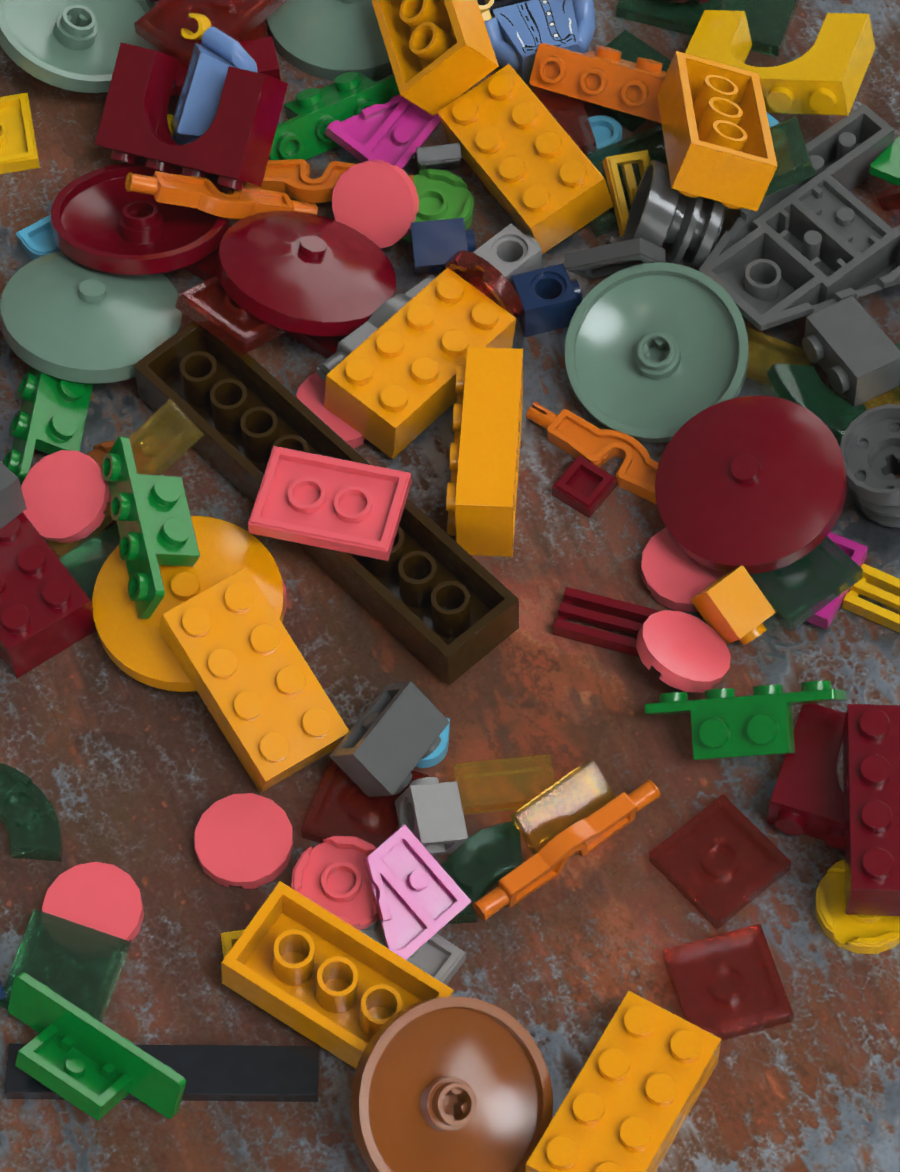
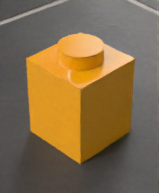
[690,565,776,646]

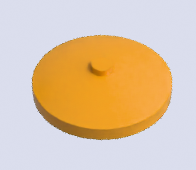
[92,516,285,692]

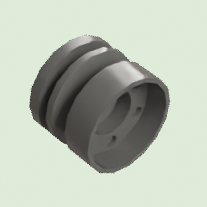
[623,160,725,271]
[840,404,900,527]

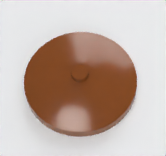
[350,996,553,1172]

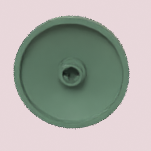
[0,0,163,93]
[266,0,393,81]
[0,251,182,384]
[565,262,749,443]

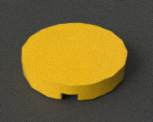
[814,859,900,954]

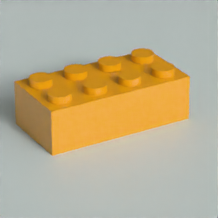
[371,0,499,116]
[657,51,778,212]
[437,64,613,255]
[324,267,517,459]
[446,346,523,557]
[159,567,349,793]
[221,881,454,1069]
[526,991,721,1172]

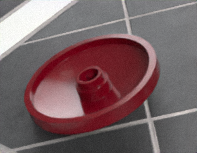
[51,162,230,275]
[216,211,396,336]
[655,395,847,574]

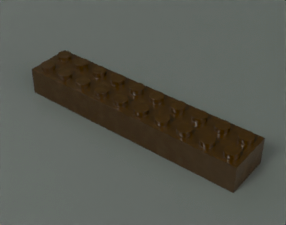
[133,313,519,685]

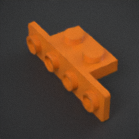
[529,43,667,123]

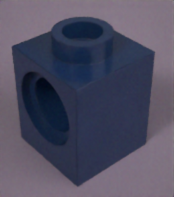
[410,218,476,275]
[512,263,582,337]

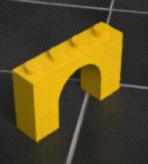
[685,10,875,116]

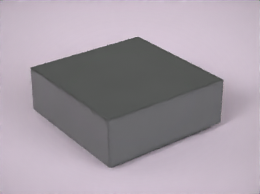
[415,143,462,170]

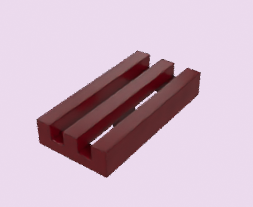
[553,587,658,657]

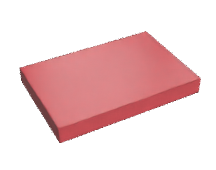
[248,446,412,561]

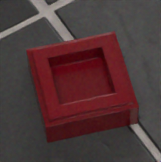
[552,455,617,518]

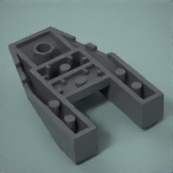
[699,104,900,331]

